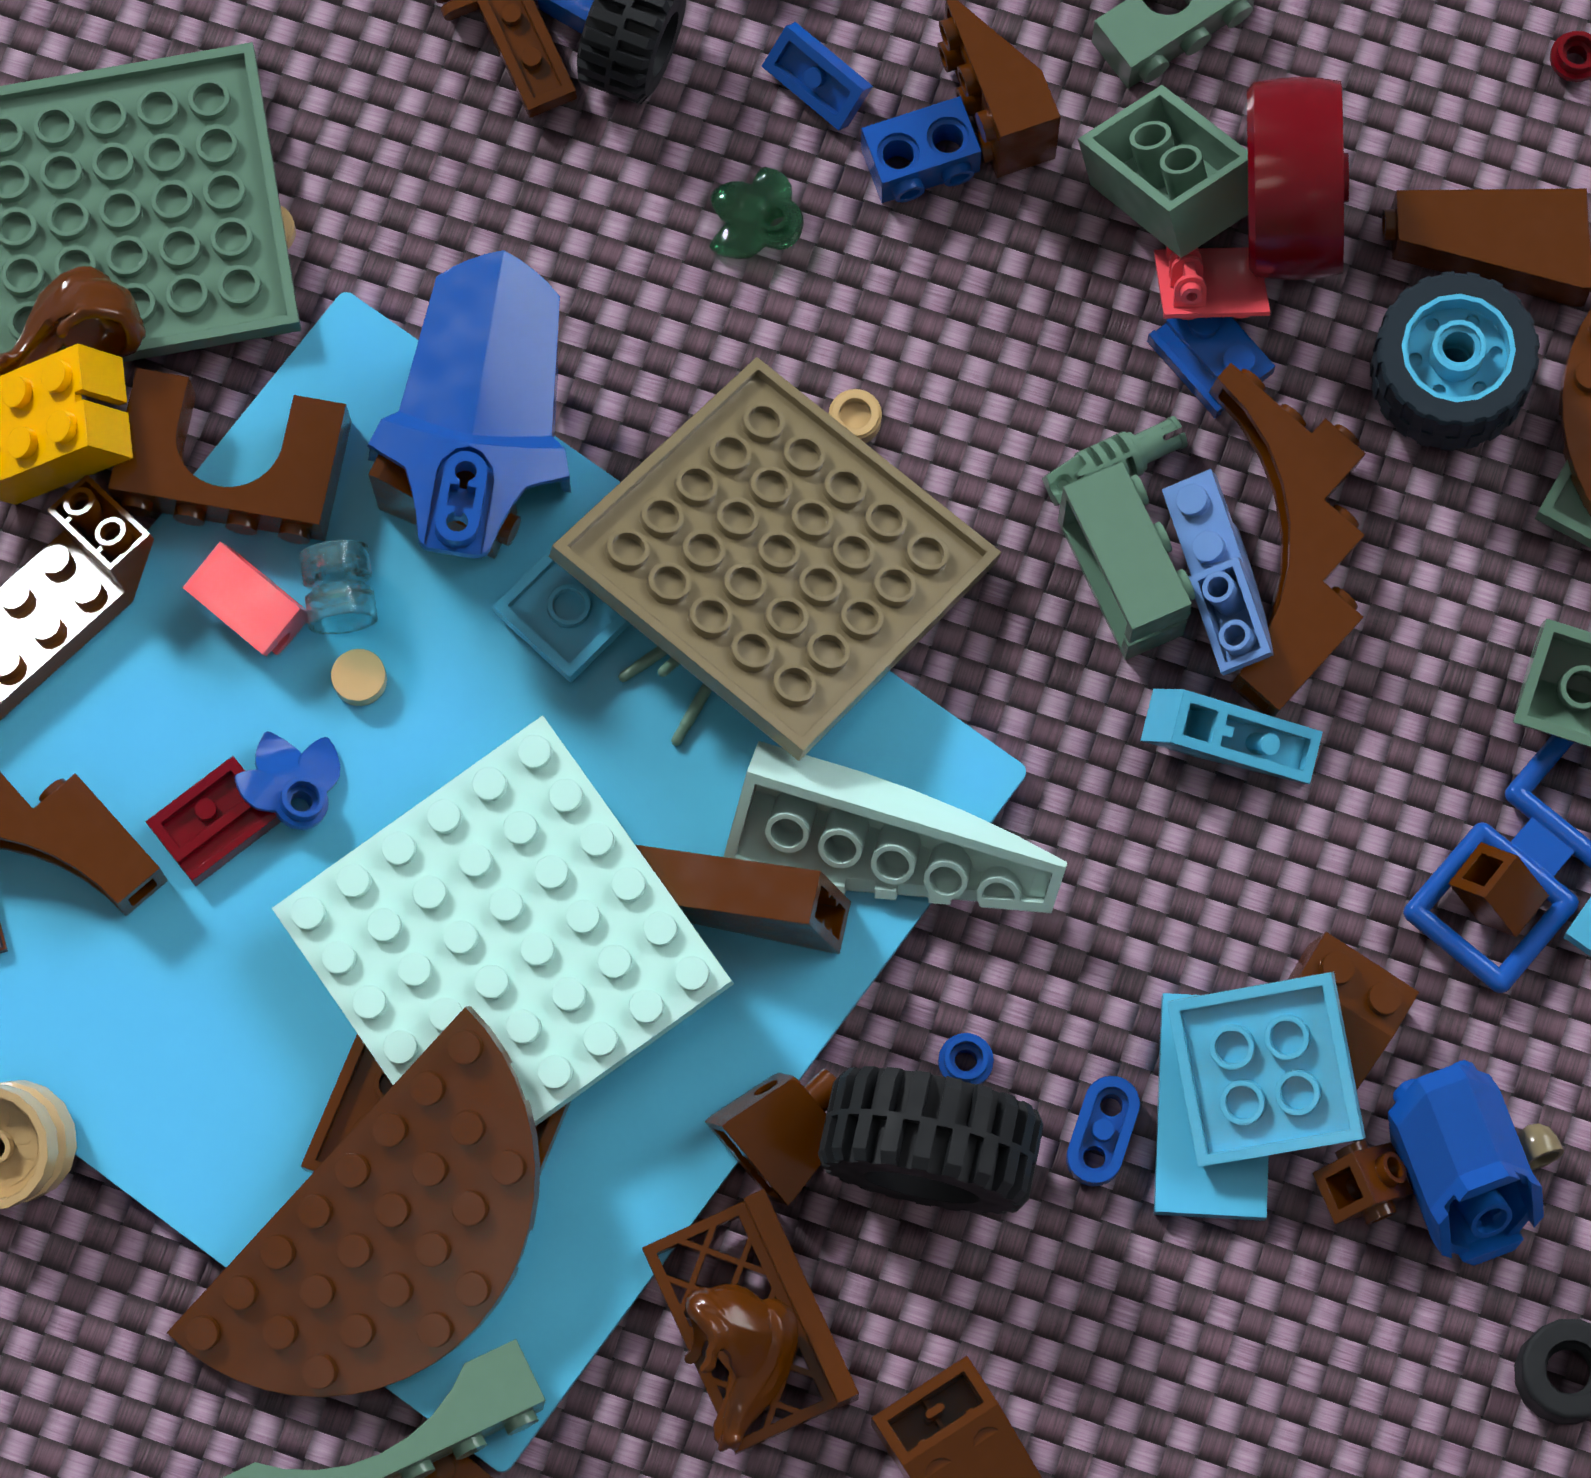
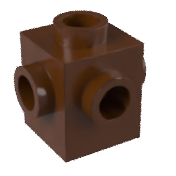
[1312,1140,1414,1225]

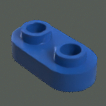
[1066,1076,1140,1187]

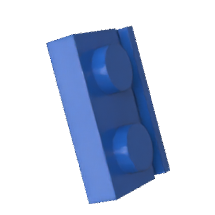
[1147,317,1275,419]

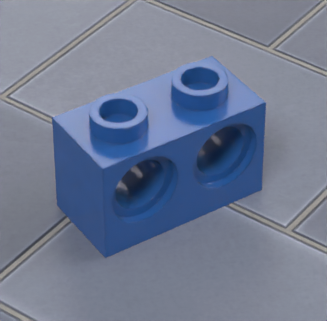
[861,96,982,203]

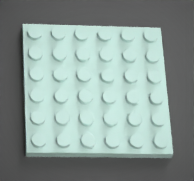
[272,715,734,1126]

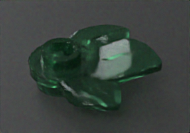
[709,167,804,259]

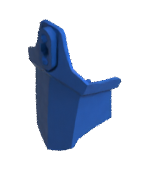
[367,250,571,559]

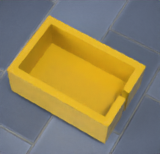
[0,343,133,505]

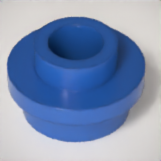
[938,1033,994,1085]

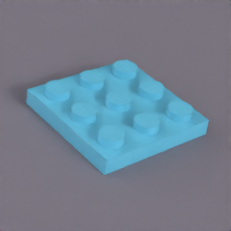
[1167,971,1366,1167]

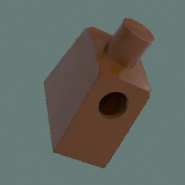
[705,1068,837,1205]

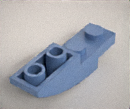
[1162,469,1274,676]

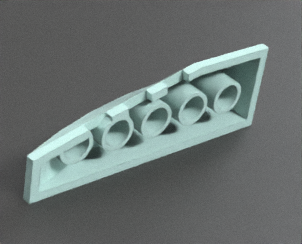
[723,741,1067,913]

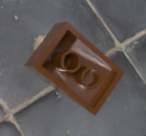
[1287,932,1419,1089]

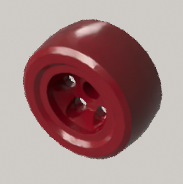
[1247,77,1349,280]

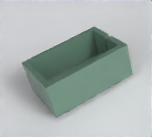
[1058,461,1195,660]

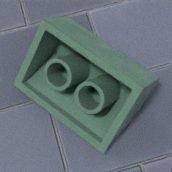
[1513,619,1591,748]

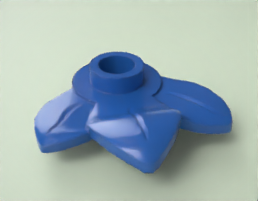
[235,731,340,830]

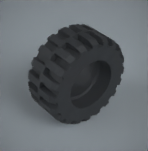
[818,1066,1043,1214]

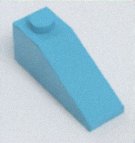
[1140,688,1323,784]

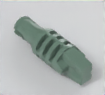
[1042,416,1188,506]

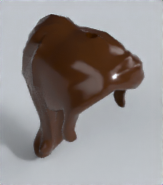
[0,266,146,376]
[684,1284,798,1452]

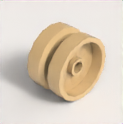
[0,1080,77,1209]

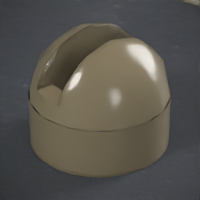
[1518,1123,1564,1170]

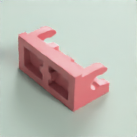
[182,542,314,657]

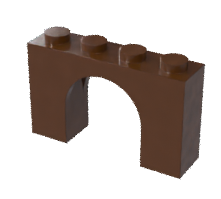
[108,368,352,544]

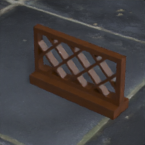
[642,1189,859,1455]

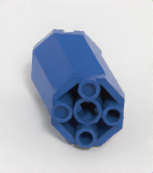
[1388,1060,1544,1266]

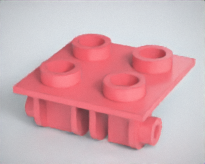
[1154,246,1270,320]

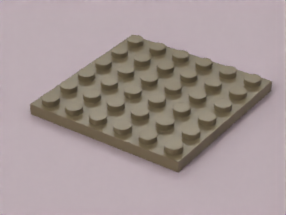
[549,357,1002,761]

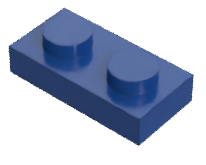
[762,22,873,131]

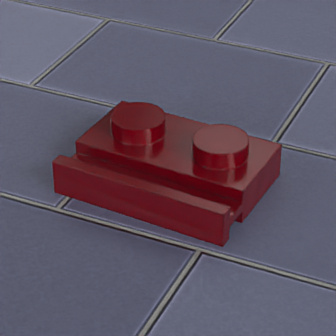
[145,756,281,886]

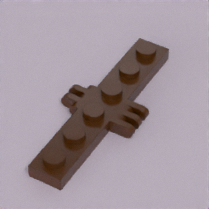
[436,0,577,118]

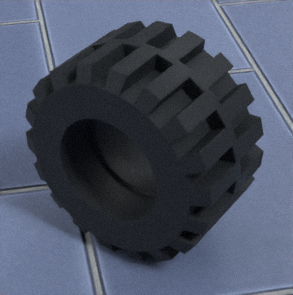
[577,0,686,104]

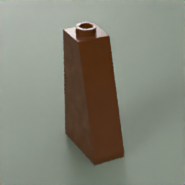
[1382,188,1591,307]
[636,845,851,954]

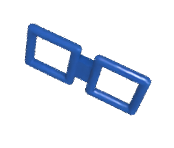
[1403,736,1591,994]

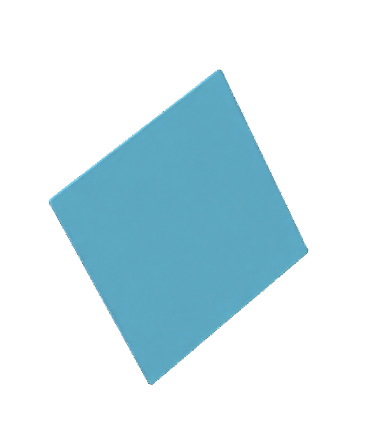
[0,292,1026,1473]

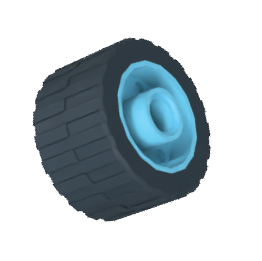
[1370,271,1540,451]

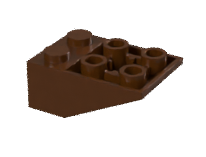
[937,0,1061,178]
[871,1356,1042,1478]

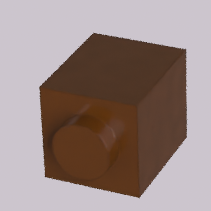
[1448,842,1549,937]

